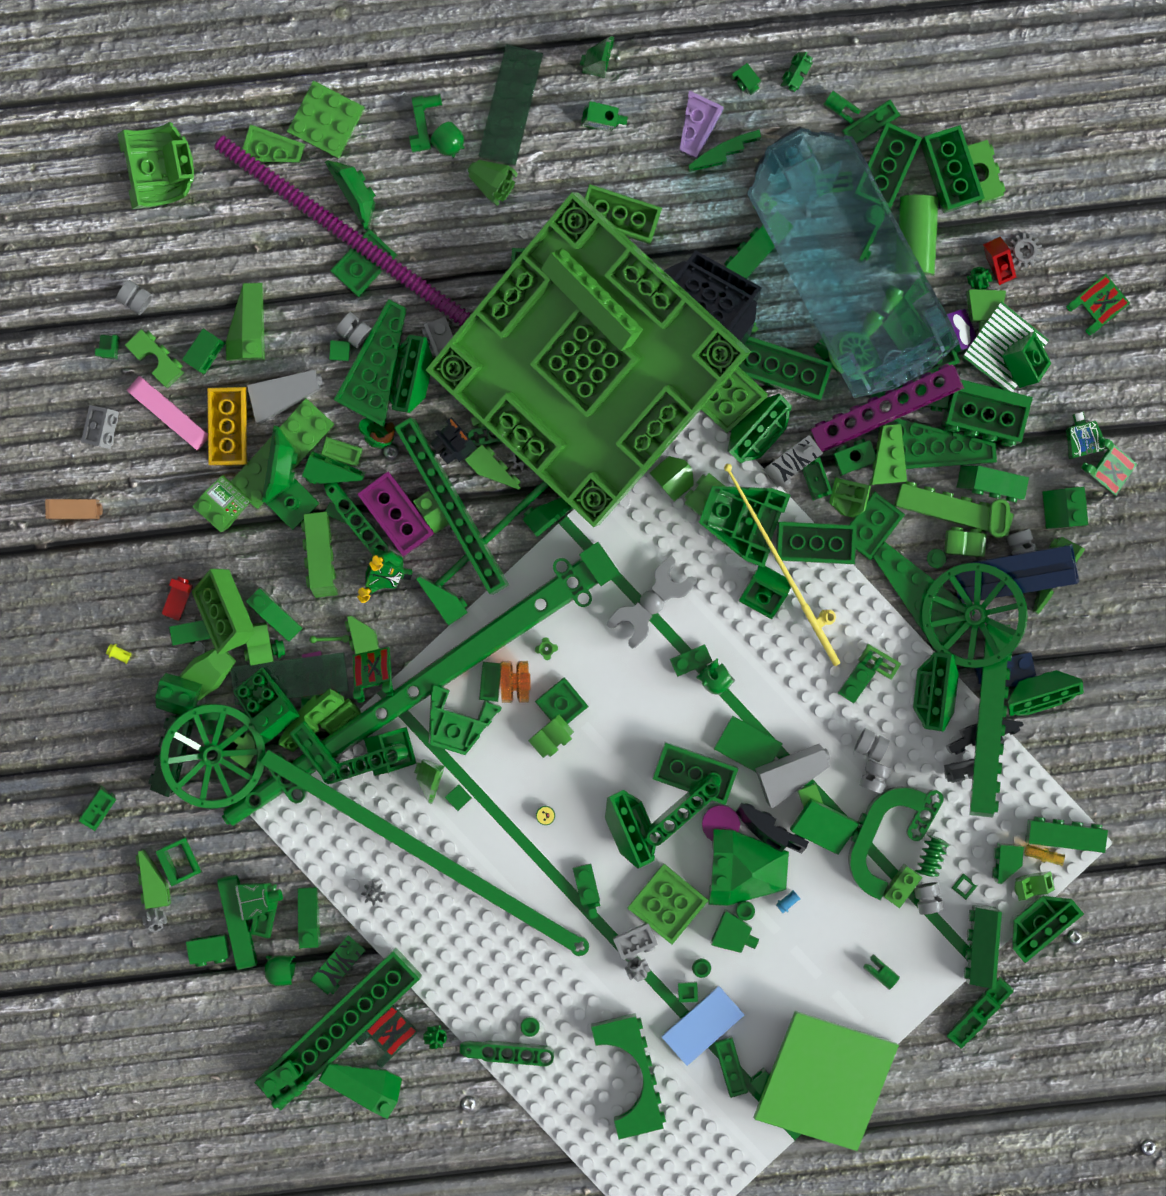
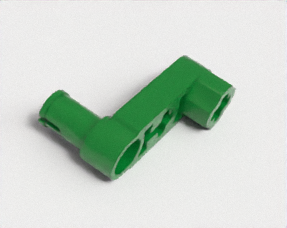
[409,94,442,153]

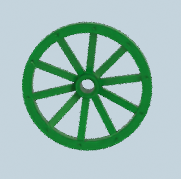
[922,563,1028,668]
[160,704,265,809]

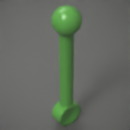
[309,635,350,643]

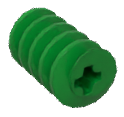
[915,834,949,877]

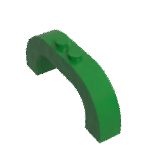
[848,786,927,900]

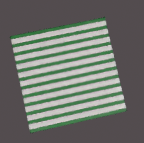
[963,301,1049,392]

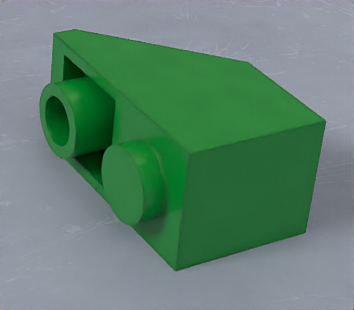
[992,843,1024,884]

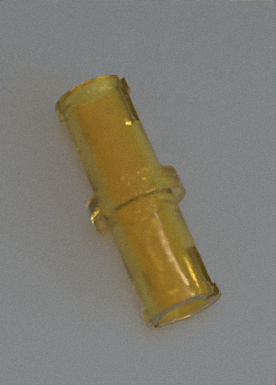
[1024,844,1065,866]

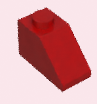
[983,237,1016,285]

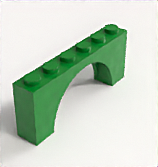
[591,1013,666,1140]

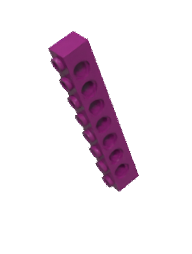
[811,364,964,452]

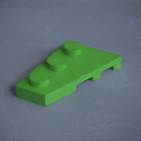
[242,124,306,162]
[869,424,907,485]

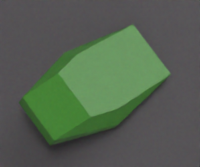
[179,648,236,701]

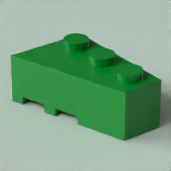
[956,465,1029,503]

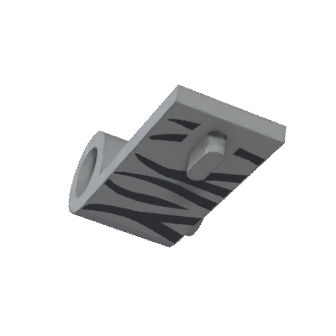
[763,435,823,488]

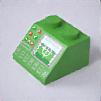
[192,475,251,532]

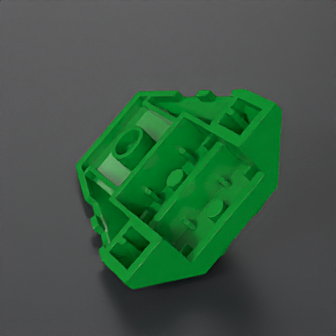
[698,486,791,568]
[708,829,789,906]

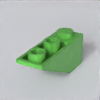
[465,445,521,490]
[136,849,171,909]

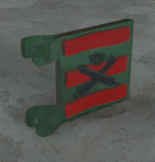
[355,1005,419,1068]

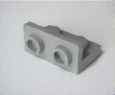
[422,317,453,358]
[81,405,119,449]
[613,922,658,960]

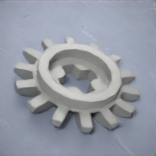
[1008,233,1042,268]

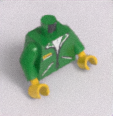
[357,548,412,603]

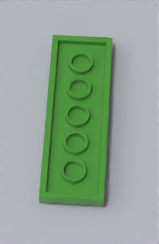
[231,398,335,509]

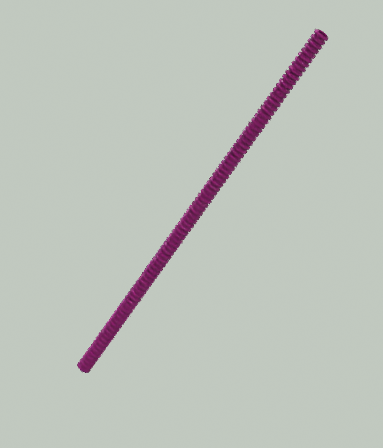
[214,135,471,327]

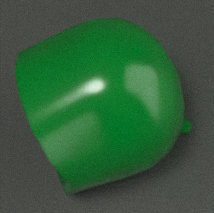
[430,121,465,158]
[696,658,735,695]
[264,955,296,986]

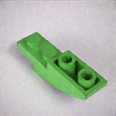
[279,688,344,752]

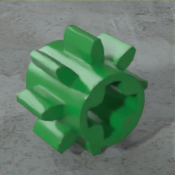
[967,267,992,290]
[423,1025,447,1049]

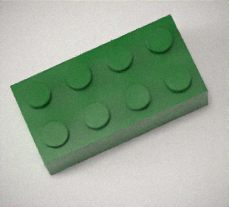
[853,122,922,212]
[776,522,857,565]
[652,742,739,805]

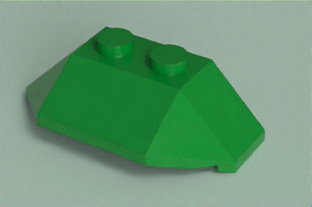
[325,160,376,231]
[390,335,433,413]
[727,393,792,463]
[262,425,298,503]
[913,652,959,732]
[1008,670,1084,716]
[605,790,657,869]
[1012,895,1084,963]

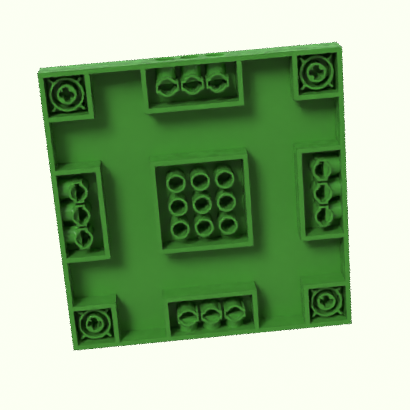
[426,192,751,527]

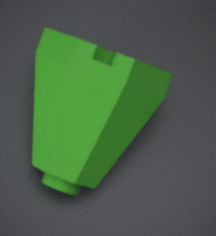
[468,160,518,206]

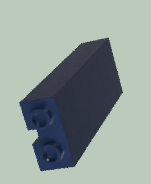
[955,544,1080,604]

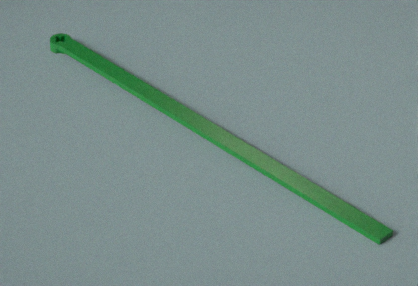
[260,749,589,956]

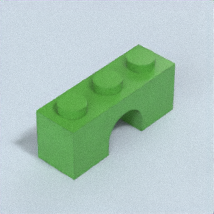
[968,140,1005,205]
[125,329,185,388]

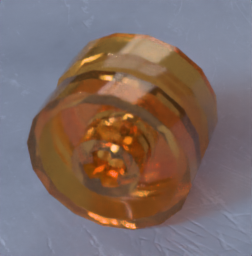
[501,661,531,703]

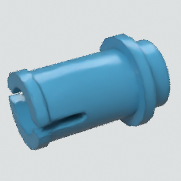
[776,890,801,913]

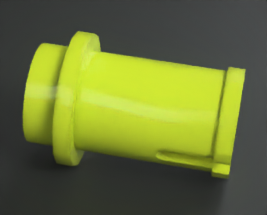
[106,644,132,664]

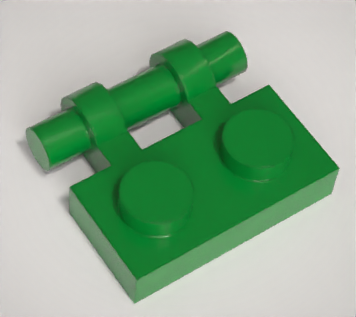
[257,1059,307,1109]

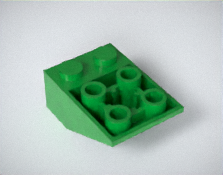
[233,668,300,740]

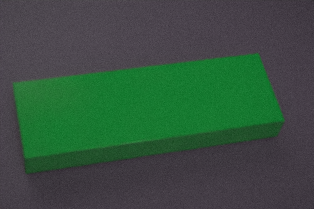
[841,99,900,147]
[289,721,340,779]
[714,1036,748,1098]

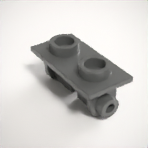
[944,759,974,783]

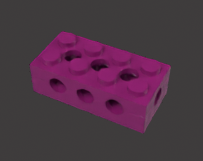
[357,471,435,557]

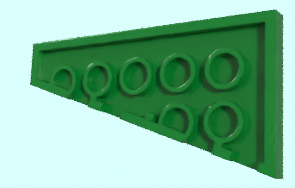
[878,418,997,469]

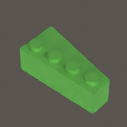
[301,512,338,598]

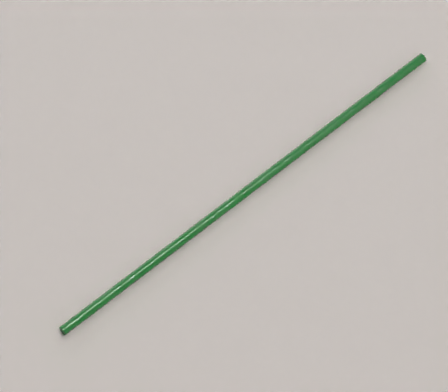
[435,481,549,586]

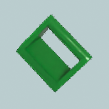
[155,837,201,887]

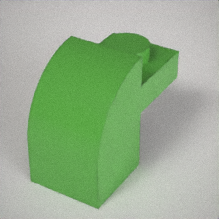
[413,491,450,534]
[223,726,256,768]
[1014,871,1055,901]

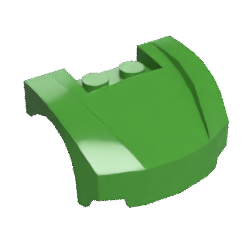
[117,122,194,209]

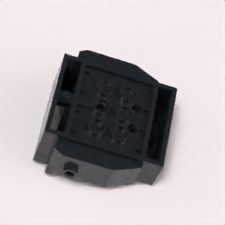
[664,250,762,344]

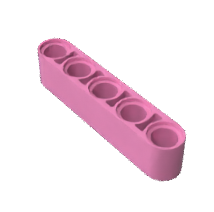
[127,376,208,451]

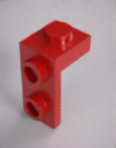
[162,576,193,620]

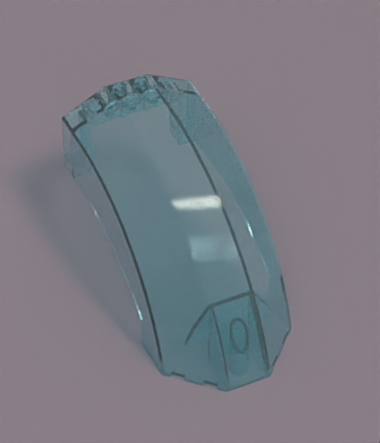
[747,128,960,398]

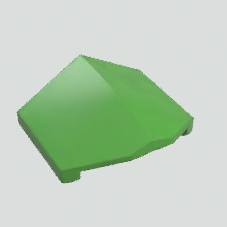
[650,456,694,502]
[829,477,871,518]

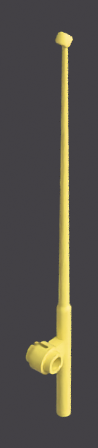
[724,464,841,666]

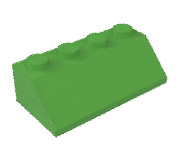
[192,569,255,654]

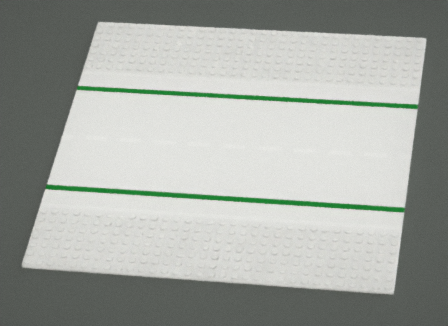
[250,410,1112,1196]

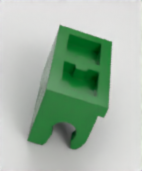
[182,328,226,375]
[802,457,833,501]
[79,785,117,831]

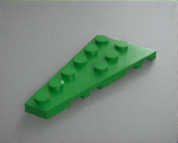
[334,299,407,427]
[873,542,976,653]

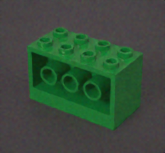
[941,379,1033,447]

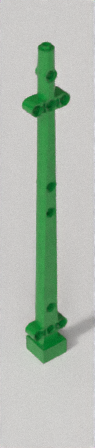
[222,542,620,826]

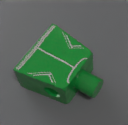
[235,883,283,922]

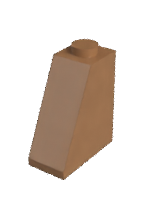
[45,499,103,520]

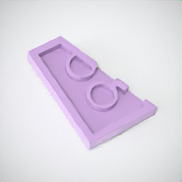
[680,91,724,159]

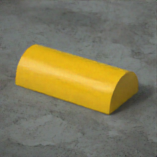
[207,387,247,466]

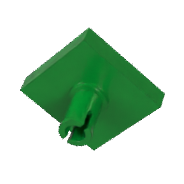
[266,479,320,530]

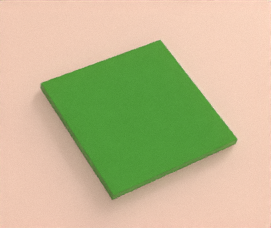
[753,1011,899,1151]

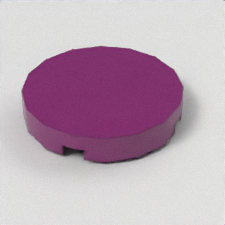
[702,805,740,841]

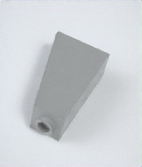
[247,370,323,424]
[755,744,830,808]

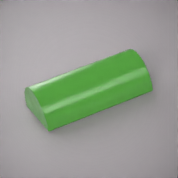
[585,184,662,244]
[896,195,939,276]

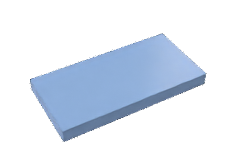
[661,986,744,1066]

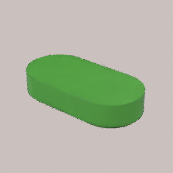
[988,499,1010,537]

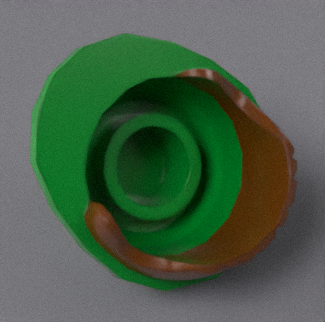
[358,418,395,449]

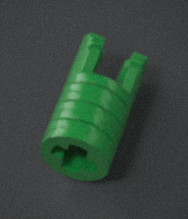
[823,90,861,124]
[863,954,900,990]

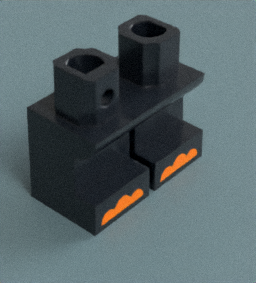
[430,417,477,465]

